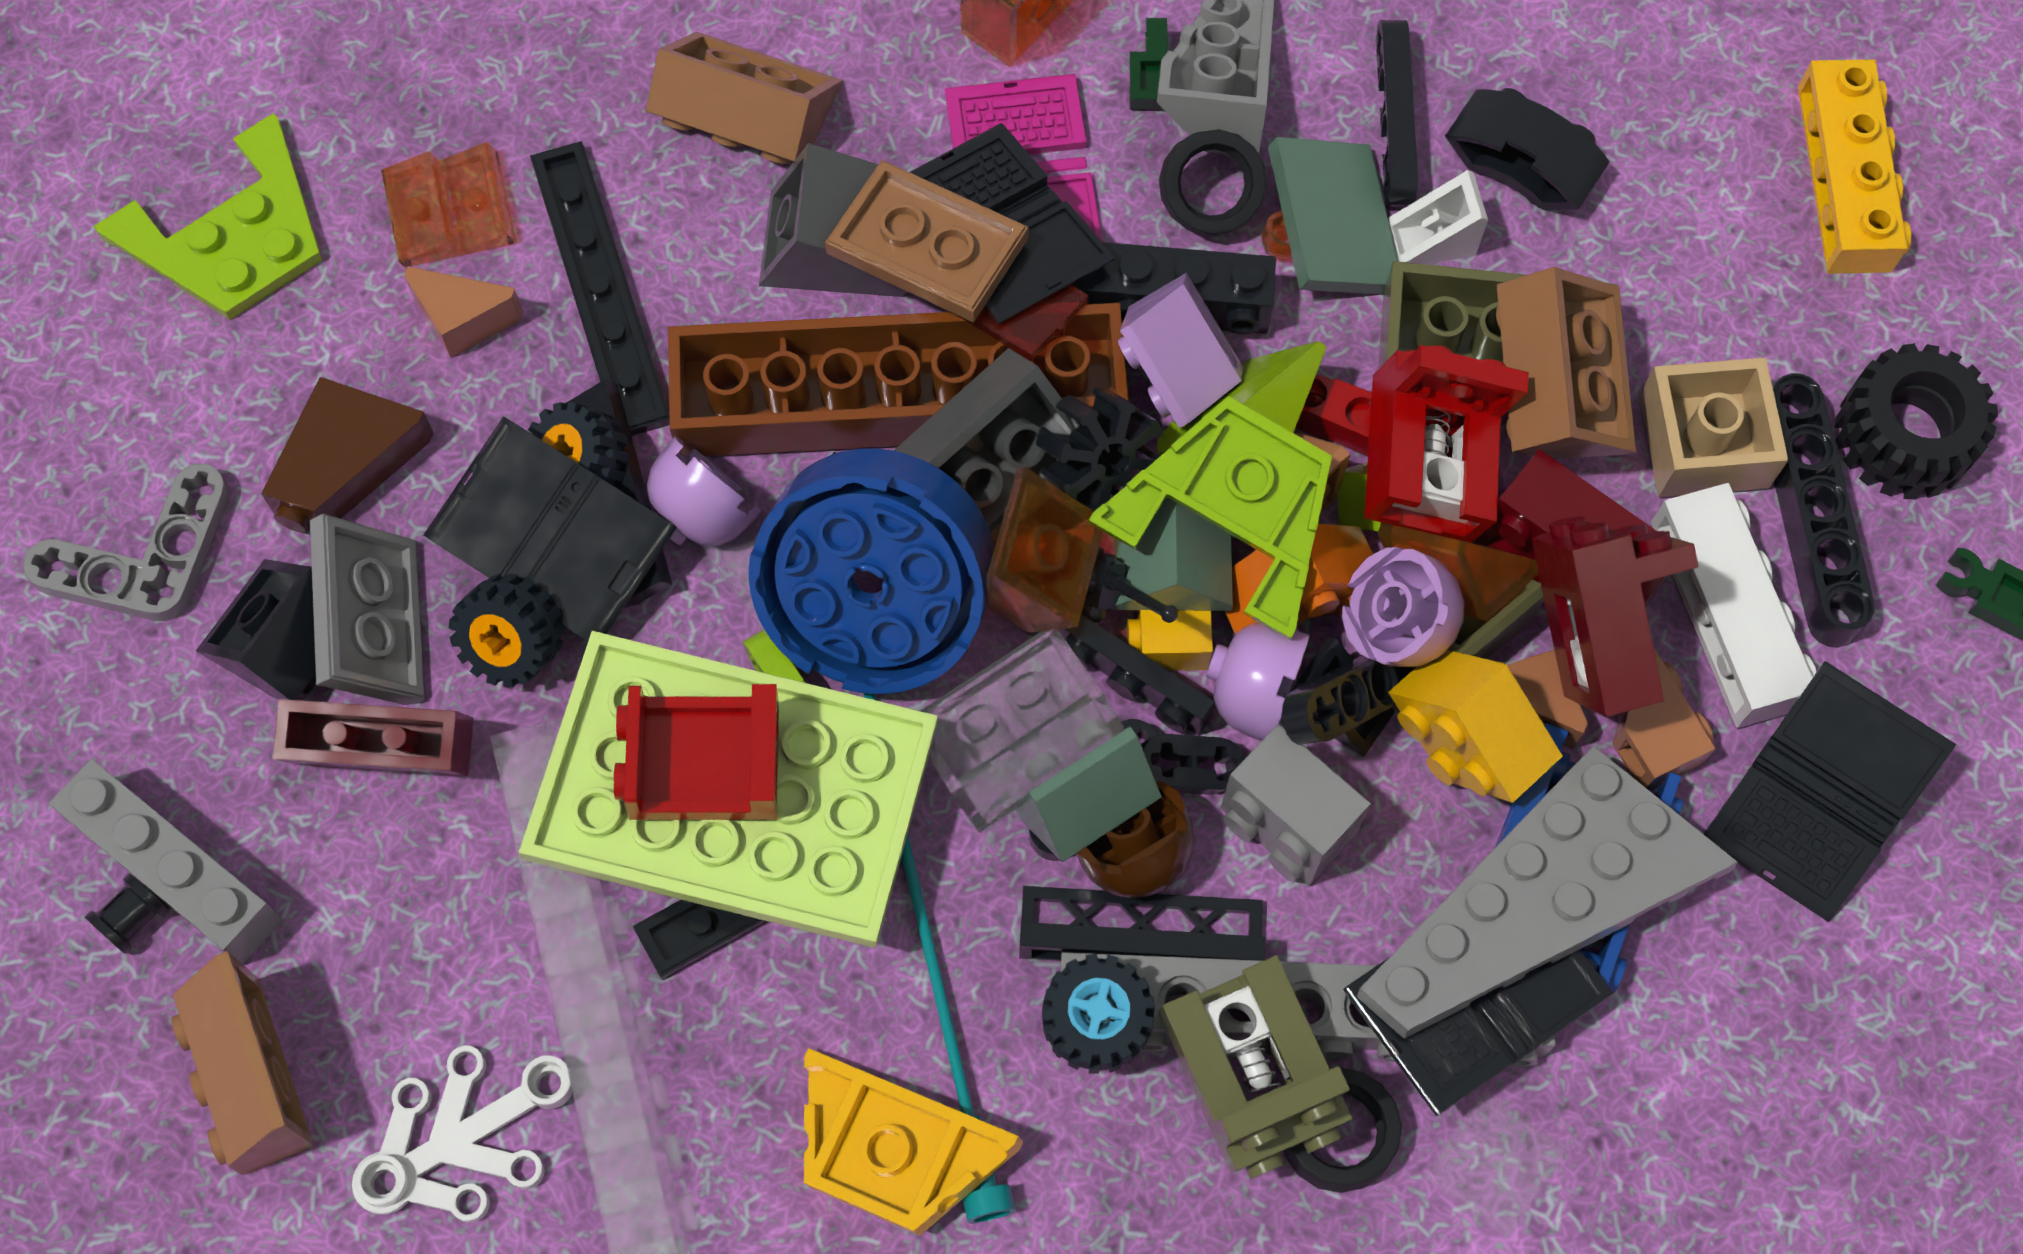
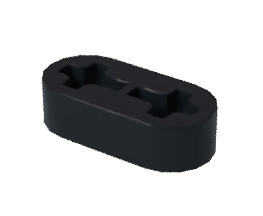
[1140,734,1245,795]

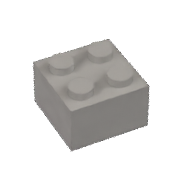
[1221,724,1371,887]

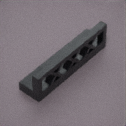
[1019,886,1265,961]

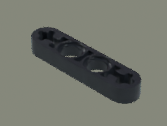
[1376,20,1418,207]
[1282,655,1416,745]

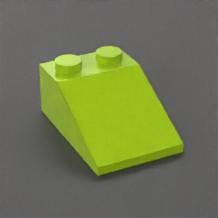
[1157,341,1327,455]

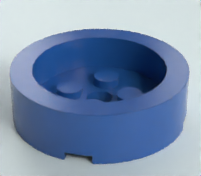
[748,448,996,694]

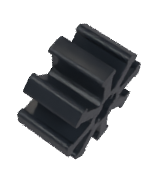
[1036,387,1163,514]

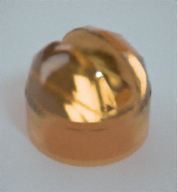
[1261,211,1292,261]

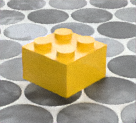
[1388,650,1563,803]

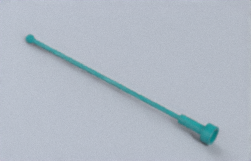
[863,693,1016,1224]

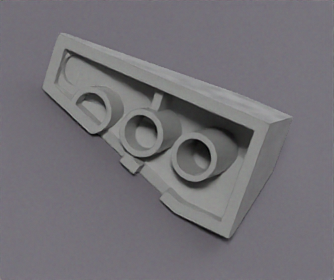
[1157,0,1274,156]

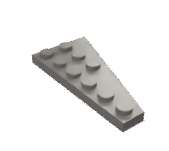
[1357,746,1738,1039]

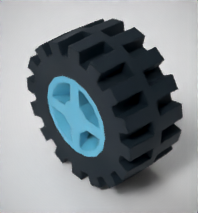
[1042,954,1155,1074]

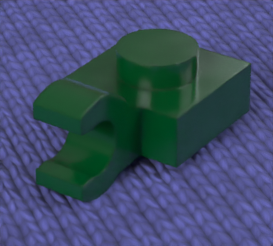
[1129,18,1168,110]

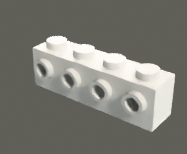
[1651,483,1817,729]

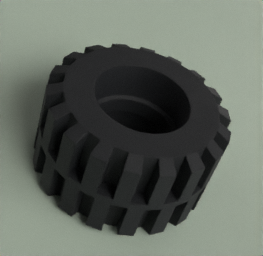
[1835,343,1998,500]

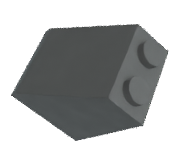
[759,143,907,297]

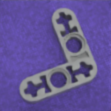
[22,464,230,621]

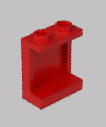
[613,684,779,820]

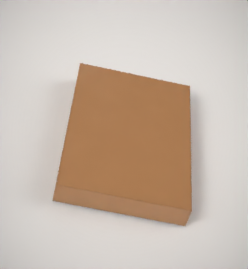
[825,160,1029,323]

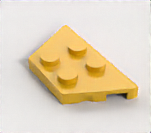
[804,1048,1023,1236]

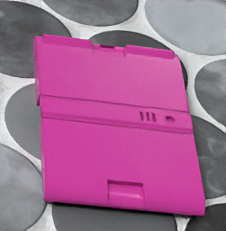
[945,74,1102,242]

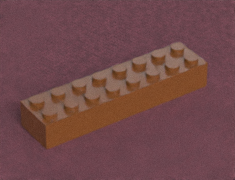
[668,303,1128,457]

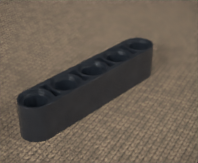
[1773,373,1875,648]

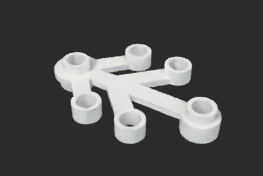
[352,1045,575,1223]

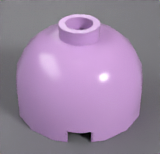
[647,436,763,546]
[1342,547,1465,667]
[1205,623,1309,740]

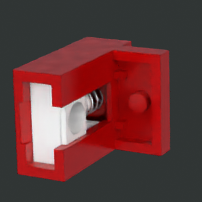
[1364,345,1529,543]

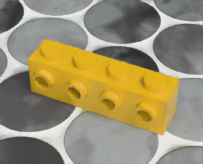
[1798,59,1911,274]

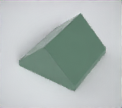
[1114,498,1233,611]
[1015,726,1161,862]

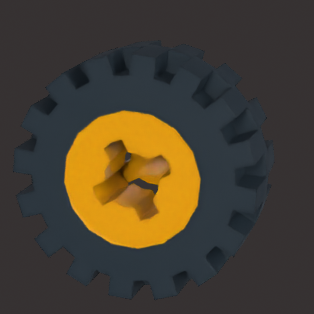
[528,402,629,486]
[449,573,564,687]

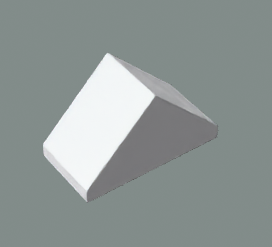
[1388,170,1488,264]

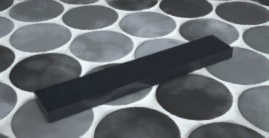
[530,141,670,436]

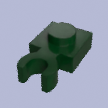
[1936,548,2023,640]

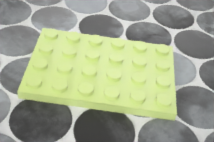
[519,631,938,948]

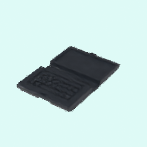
[910,123,1115,325]
[423,416,677,642]
[1704,661,1956,922]
[1343,949,1613,1117]

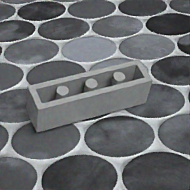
[48,758,283,964]

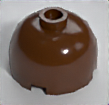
[1076,781,1195,899]

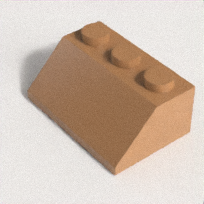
[646,31,843,164]
[1496,267,1636,459]
[171,951,314,1175]

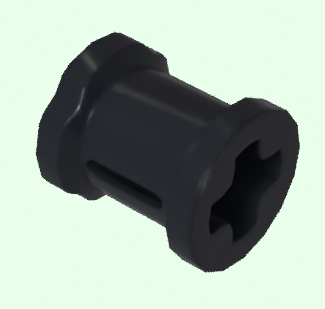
[85,873,169,954]

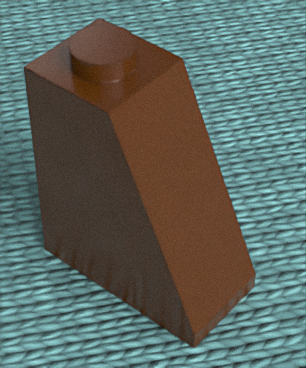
[261,377,434,533]

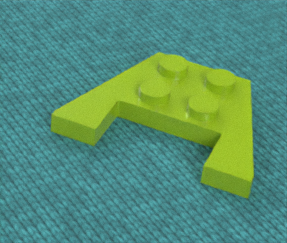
[93,113,323,320]
[1089,396,1332,640]

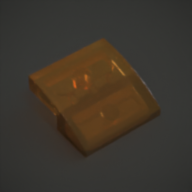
[381,141,517,267]

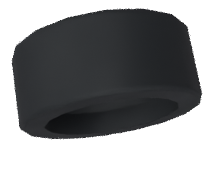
[1159,129,1267,235]
[1283,1067,1402,1193]

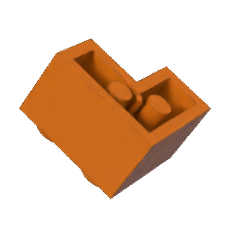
[1225,524,1373,635]

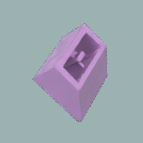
[1118,273,1244,428]

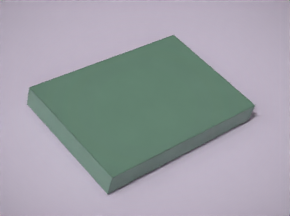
[1268,137,1398,295]

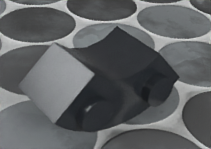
[1445,88,1610,210]

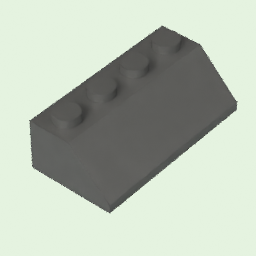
[893,348,1073,543]

